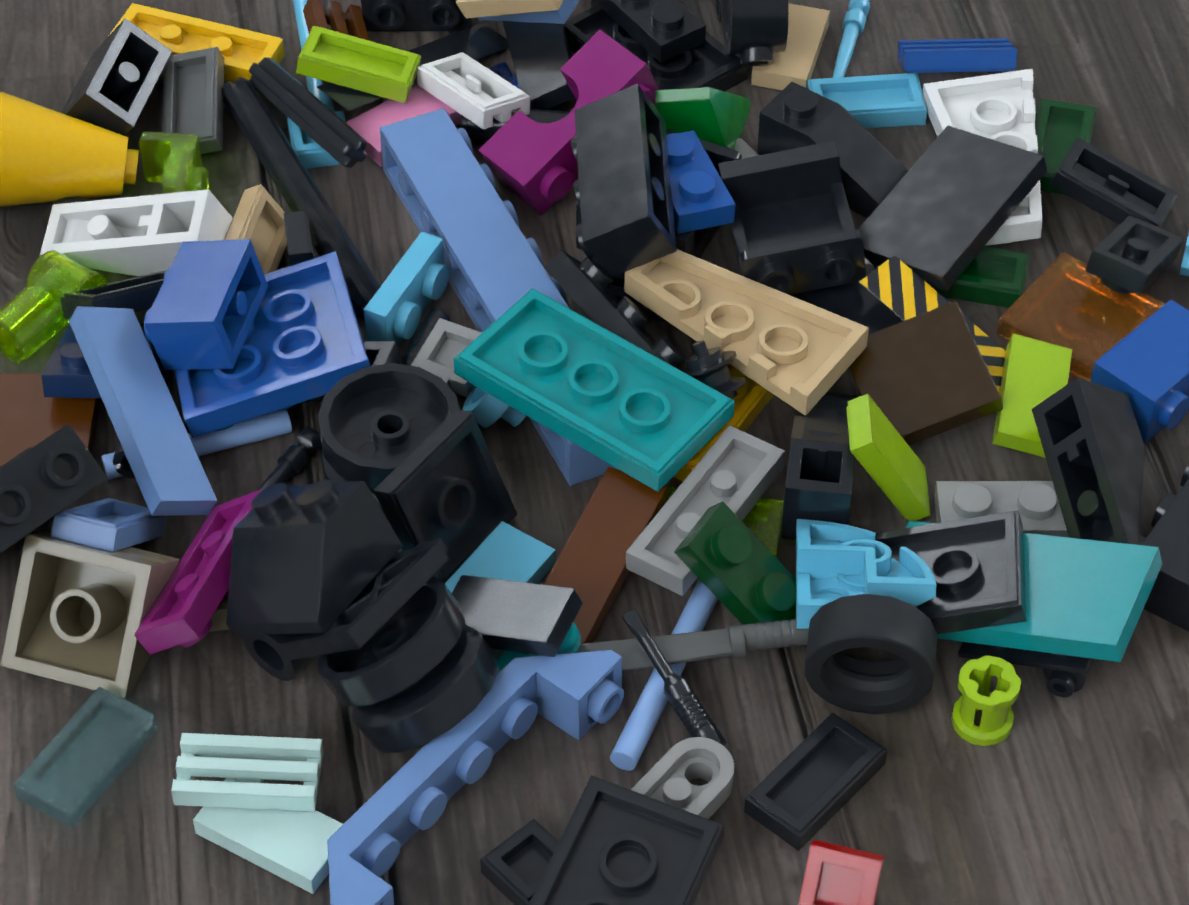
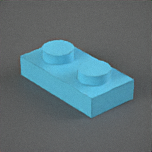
[364,231,449,347]

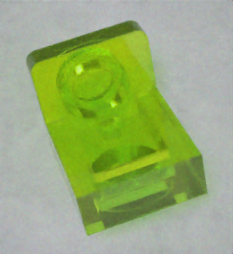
[139,132,209,194]

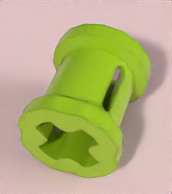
[951,655,1021,746]

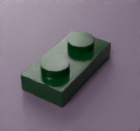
[674,501,796,625]

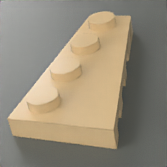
[624,249,869,416]

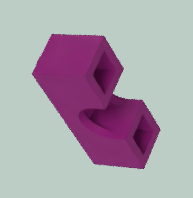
[479,30,659,216]

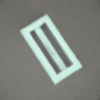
[171,733,324,812]

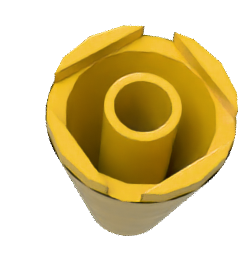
[0,92,139,207]

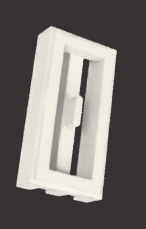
[417,52,530,129]

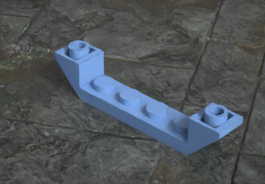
[327,650,624,905]

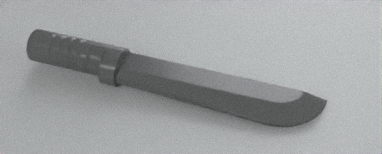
[576,619,809,672]

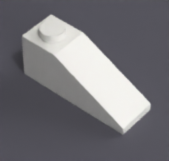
[40,189,233,277]

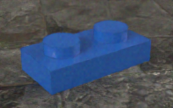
[666,130,736,234]

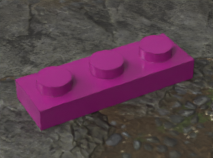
[134,490,262,655]

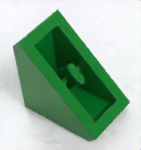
[655,87,750,150]

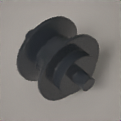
[680,340,747,399]

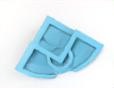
[796,519,936,629]

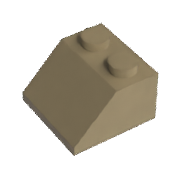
[0,530,180,698]

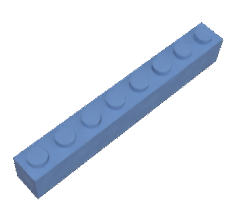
[380,108,618,486]

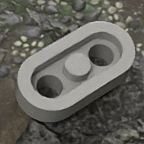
[631,737,734,819]

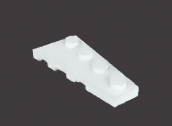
[923,69,1042,246]

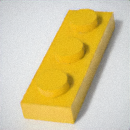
[110,3,285,88]

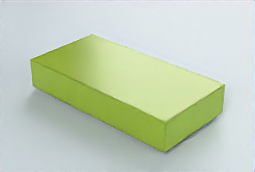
[296,26,421,103]
[992,333,1072,458]
[846,394,931,521]

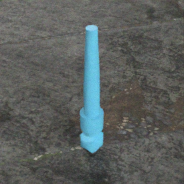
[832,0,870,78]

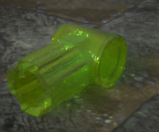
[0,250,109,363]

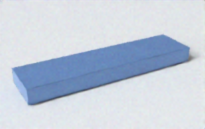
[69,306,217,516]

